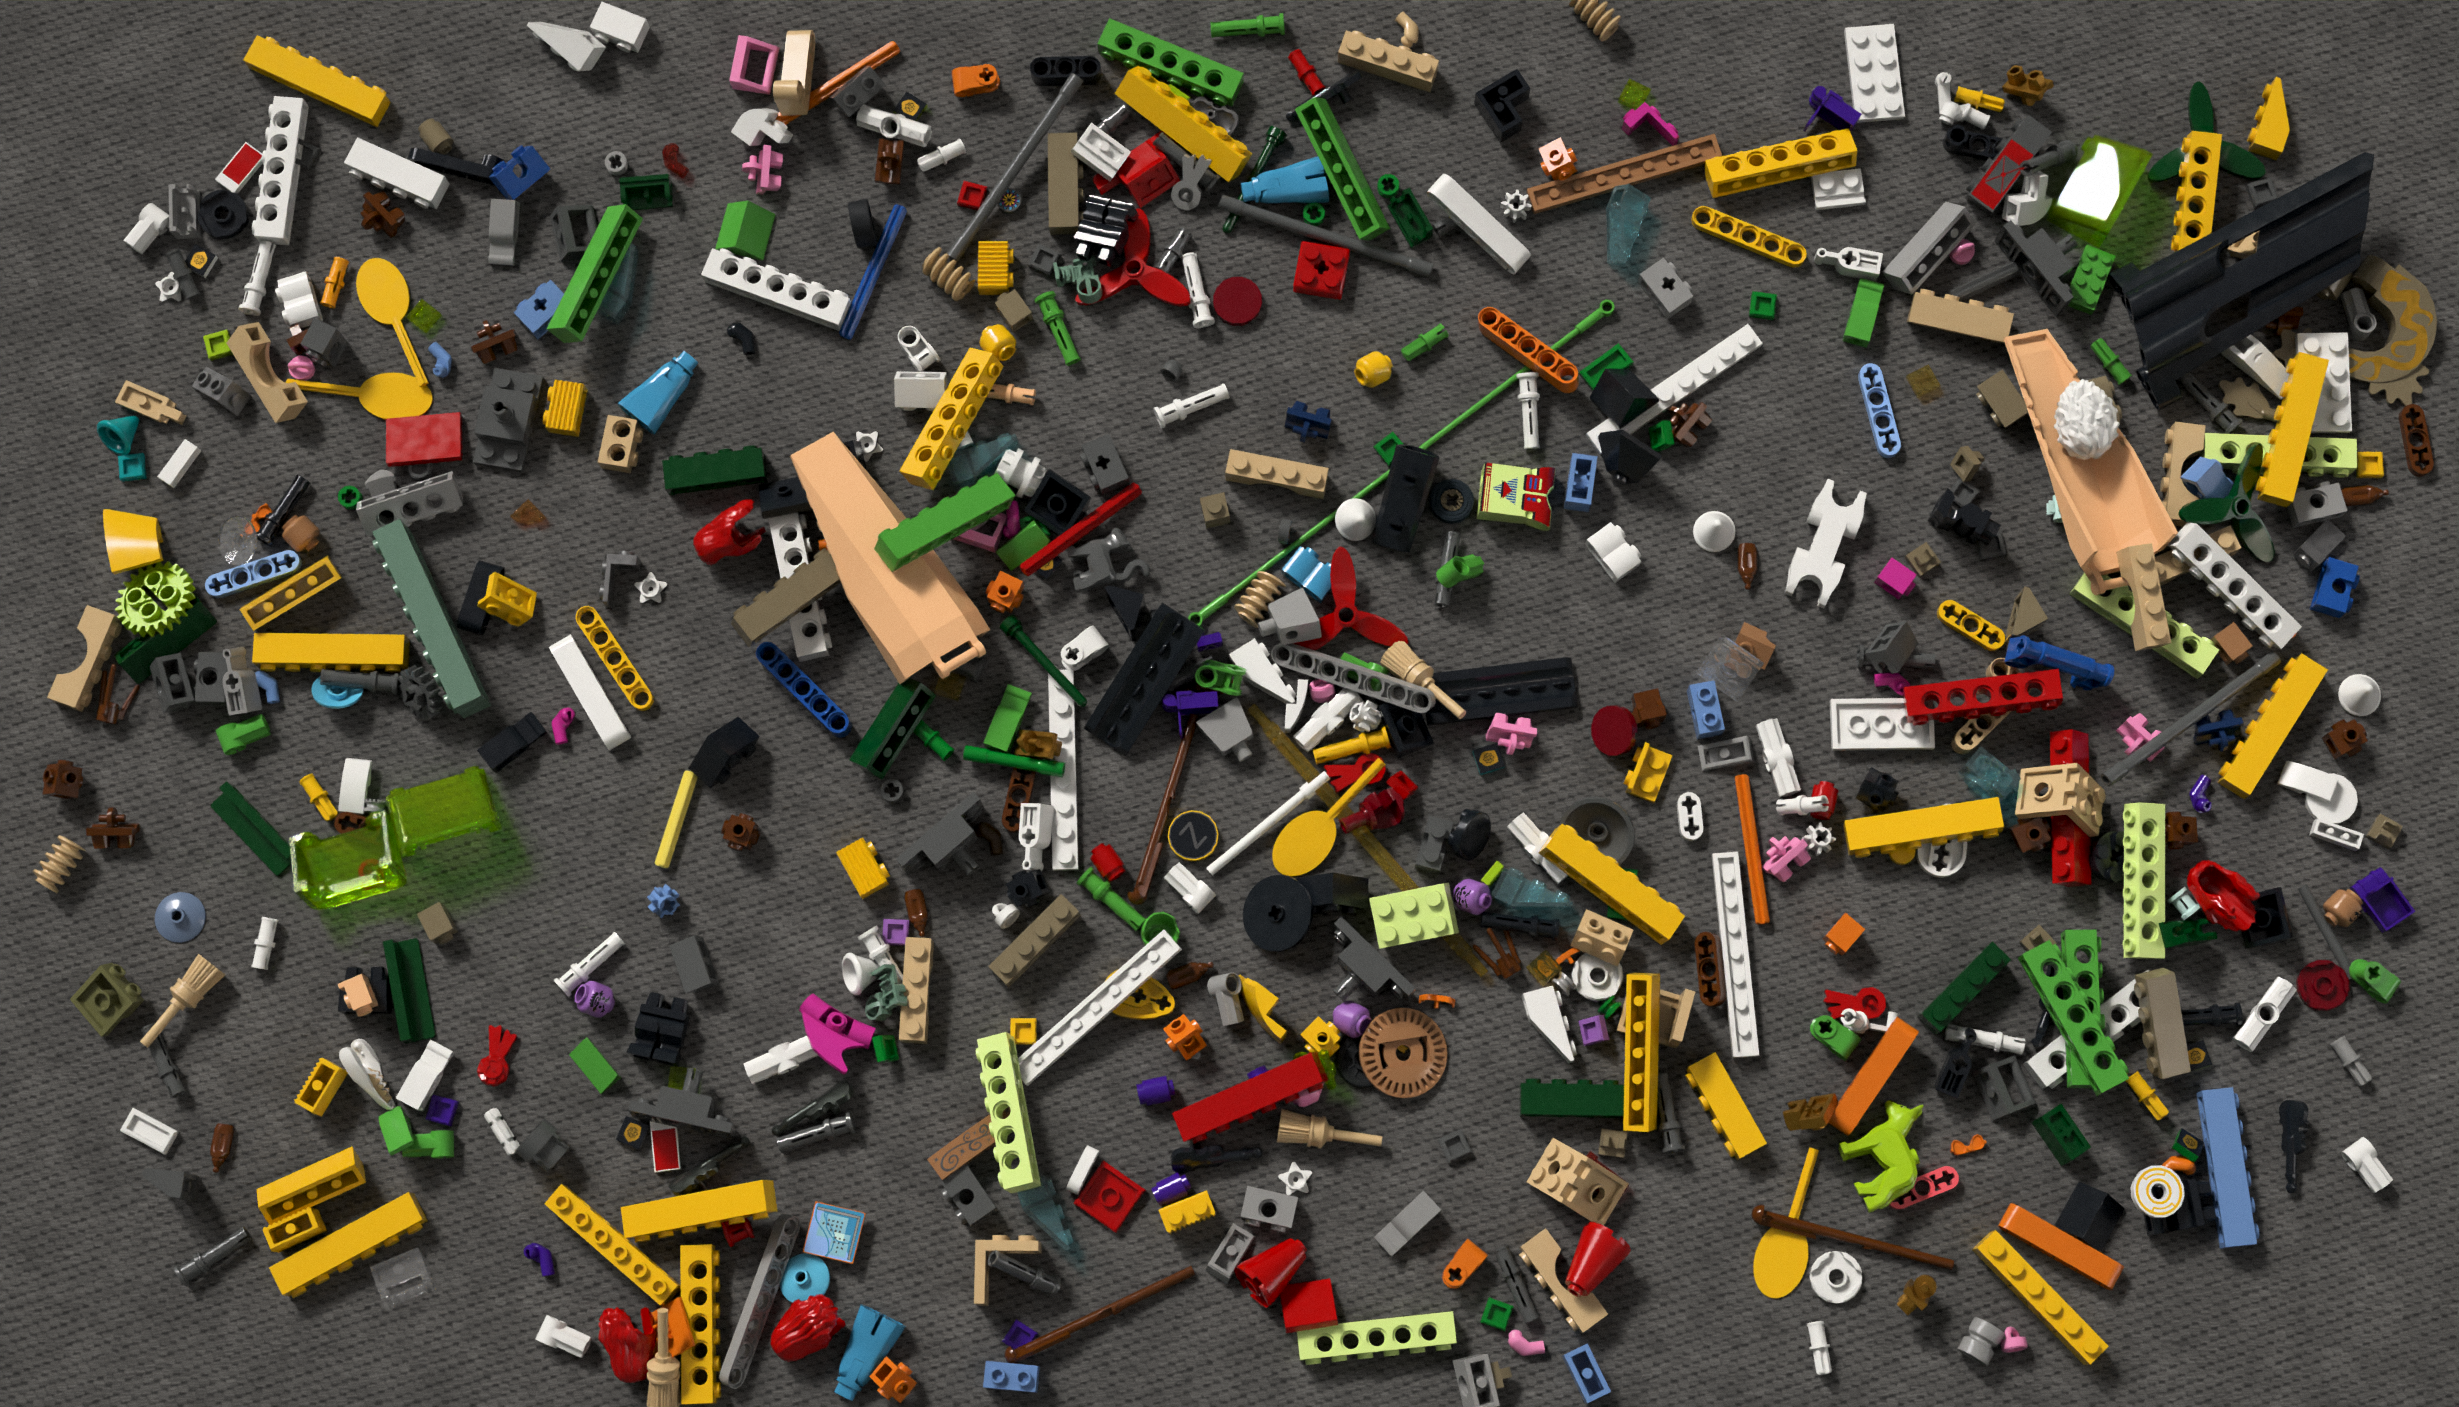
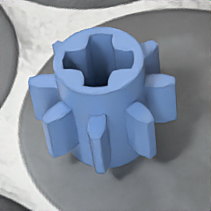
[647,884,680,918]

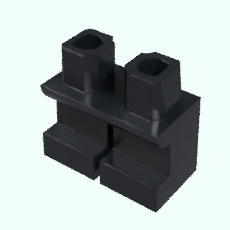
[338,967,392,1014]

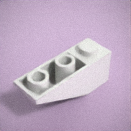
[527,22,606,72]
[2222,335,2289,400]
[1229,638,1297,704]
[1522,985,1577,1063]

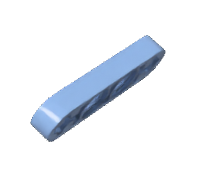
[1858,363,1901,458]
[205,550,302,598]

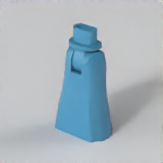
[1241,156,1329,203]
[617,351,698,435]
[834,1304,906,1401]

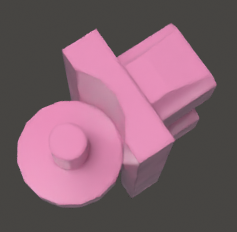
[742,145,783,195]
[1486,713,1537,755]
[2116,713,2165,762]
[1762,836,1811,882]

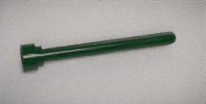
[1222,126,1287,233]
[1000,615,1087,707]

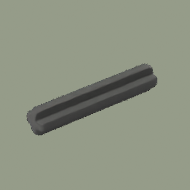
[1950,262,2019,302]

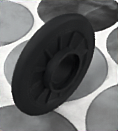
[1336,1035,1387,1088]

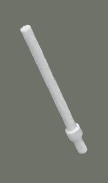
[1207,771,1330,876]

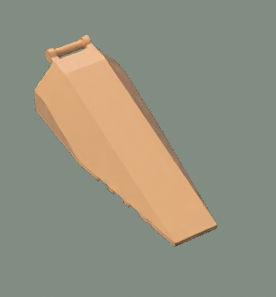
[2004,329,2178,595]
[790,432,990,684]

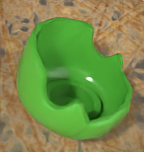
[1141,912,1180,946]

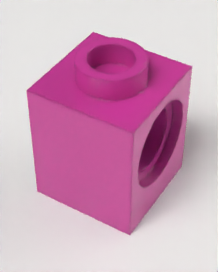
[1874,558,1917,600]

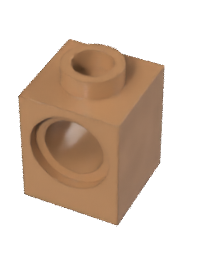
[2210,622,2252,665]

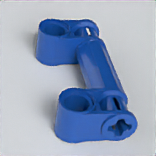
[2004,635,2114,690]

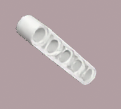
[1427,174,1531,274]
[549,634,631,751]

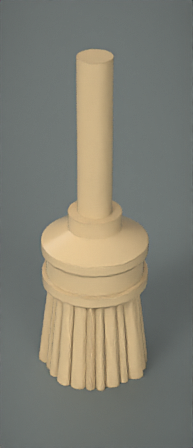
[1380,641,1466,719]
[140,954,225,1048]
[1277,1109,1382,1149]
[647,1308,681,1407]

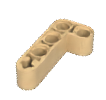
[773,30,816,116]
[1951,658,2031,755]

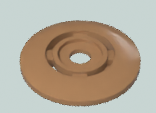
[1359,1008,1447,1098]

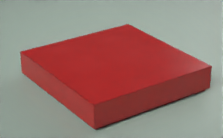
[1074,1161,1146,1233]
[1280,1278,1338,1333]

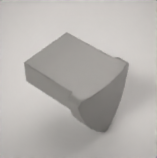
[365,470,397,497]

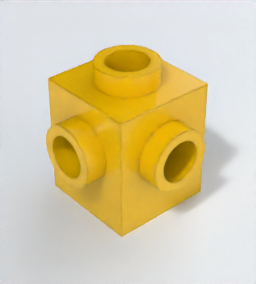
[1300,1016,1341,1059]

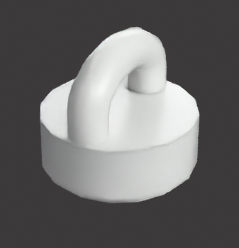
[992,903,1020,929]

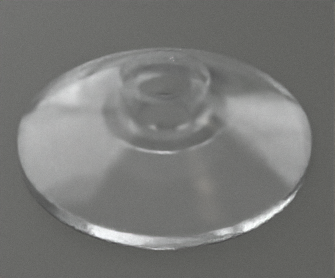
[218,516,257,566]

